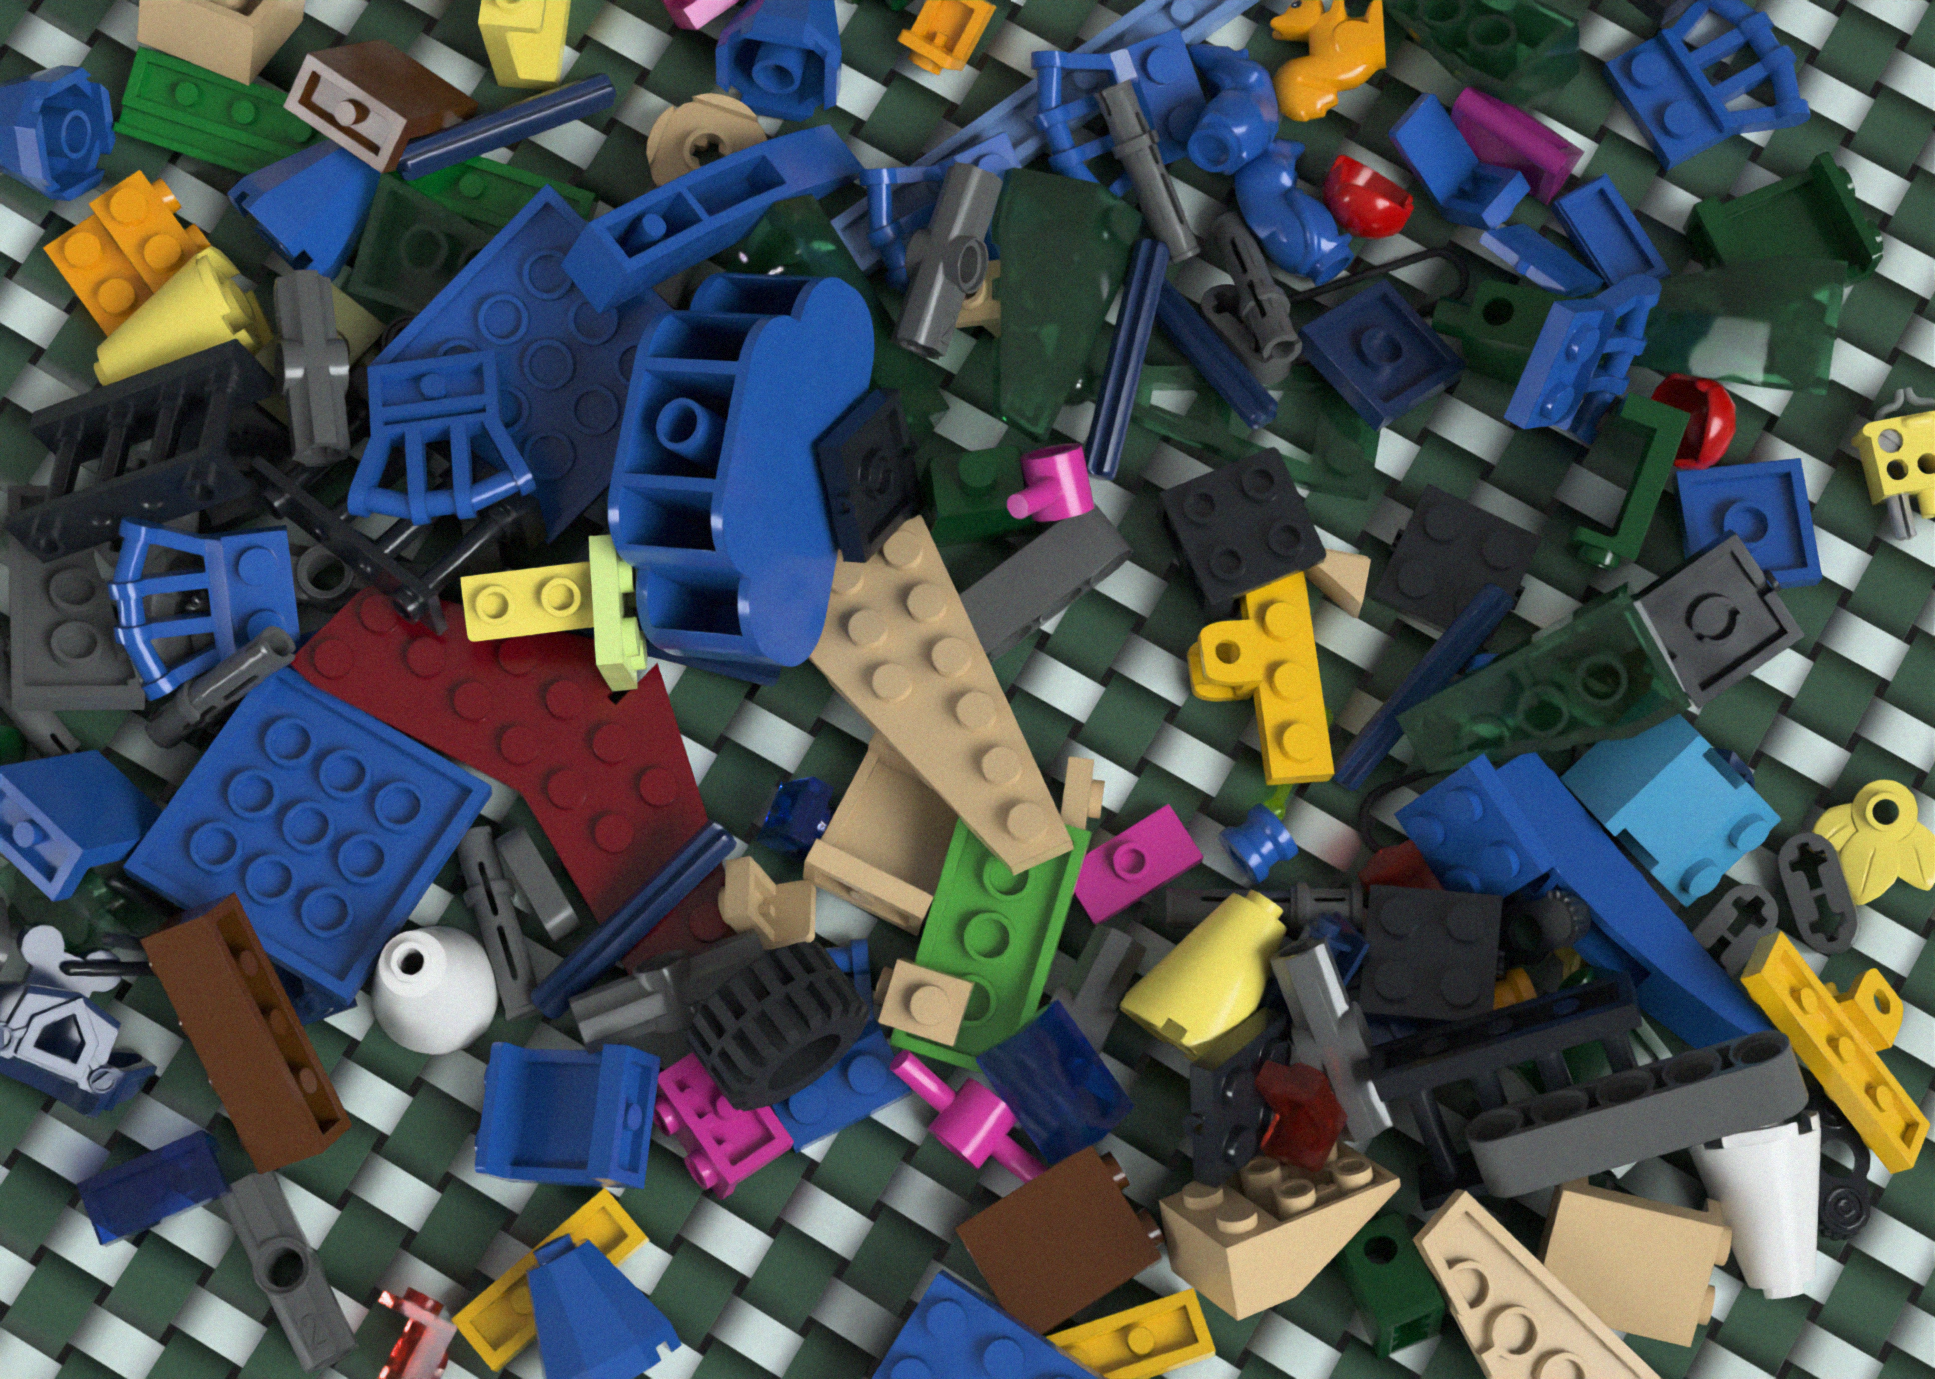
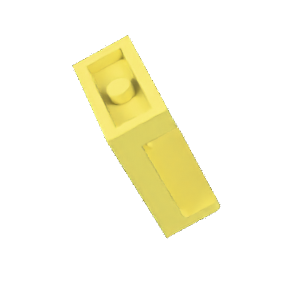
[478,0,571,91]
[460,561,594,642]

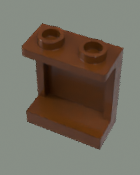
[283,39,479,174]
[955,1143,1166,1337]

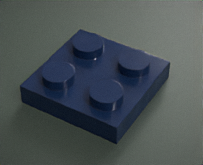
[1297,278,1468,432]

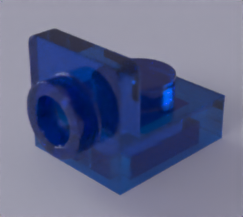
[756,776,836,866]

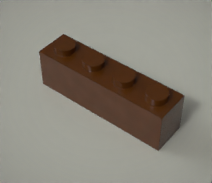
[140,892,352,1175]

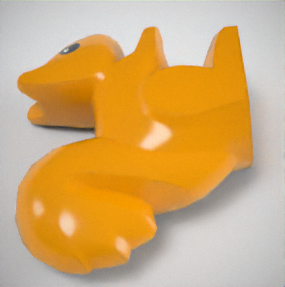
[1270,0,1386,122]

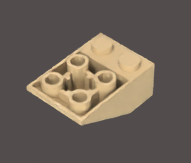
[1159,1133,1401,1321]

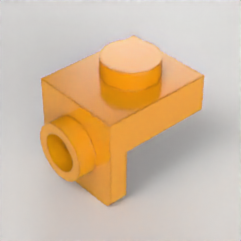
[897,0,997,75]

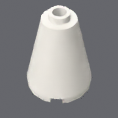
[371,926,500,1055]
[1688,1110,1821,1299]

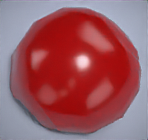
[1321,155,1414,240]
[1645,372,1736,470]

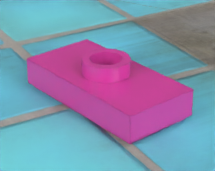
[1073,804,1204,929]

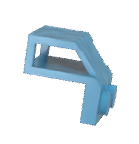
[1559,689,1782,908]

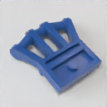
[1601,0,1811,171]
[1031,27,1207,221]
[859,131,1056,297]
[1504,274,1662,446]
[347,349,537,526]
[107,517,302,701]
[772,938,912,1153]

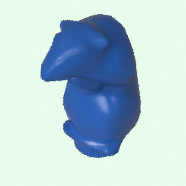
[1185,44,1279,175]
[1234,138,1354,286]

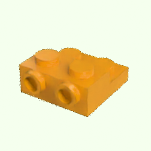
[43,170,211,337]

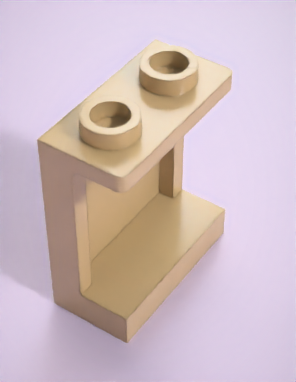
[802,731,959,936]
[1536,1176,1732,1347]

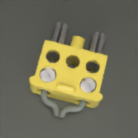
[1851,387,1935,541]

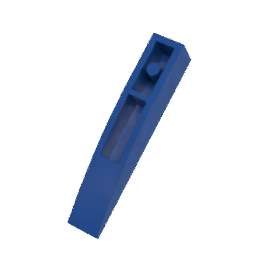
[560,124,865,315]
[1496,748,1775,1049]

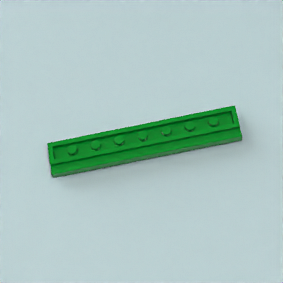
[113,46,600,251]

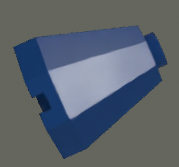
[716,0,842,122]
[0,65,116,201]
[227,138,387,282]
[526,1233,682,1379]

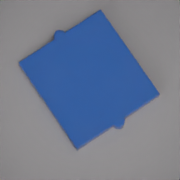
[1478,223,1604,297]

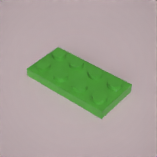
[889,816,1092,1084]

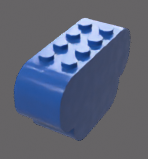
[608,272,874,667]

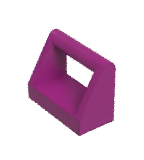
[1450,84,1584,205]

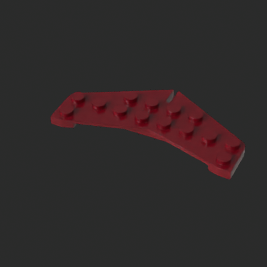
[289,585,738,976]

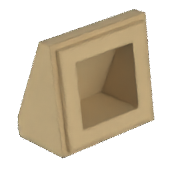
[1304,548,1371,619]

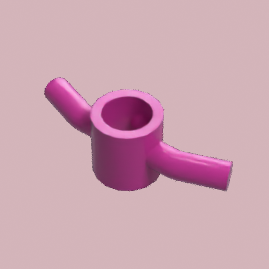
[1007,443,1095,522]
[890,1049,1049,1184]

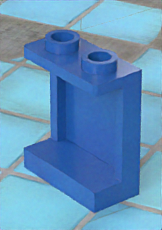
[0,749,163,902]
[474,1042,661,1189]

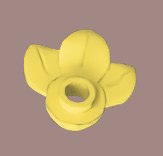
[1809,779,1935,905]

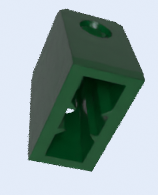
[1431,279,1577,387]
[918,445,1042,548]
[1336,1211,1445,1360]

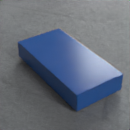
[1551,173,1671,291]

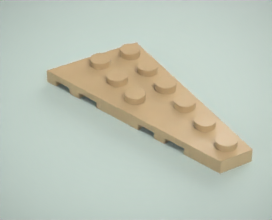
[808,515,1074,875]
[1413,1189,1662,1379]

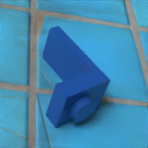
[1388,92,1531,231]

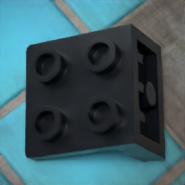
[1156,447,1327,626]

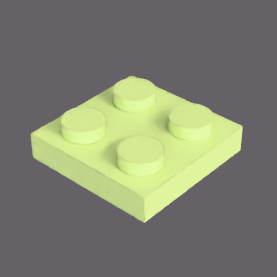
[589,534,648,691]

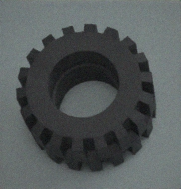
[686,941,870,1111]

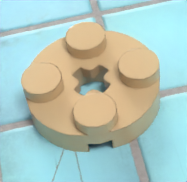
[646,93,767,189]

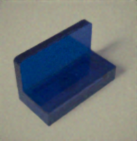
[976,999,1135,1164]
[77,1130,231,1247]

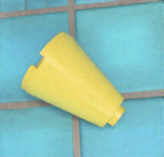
[94,246,274,386]
[1119,890,1287,1062]

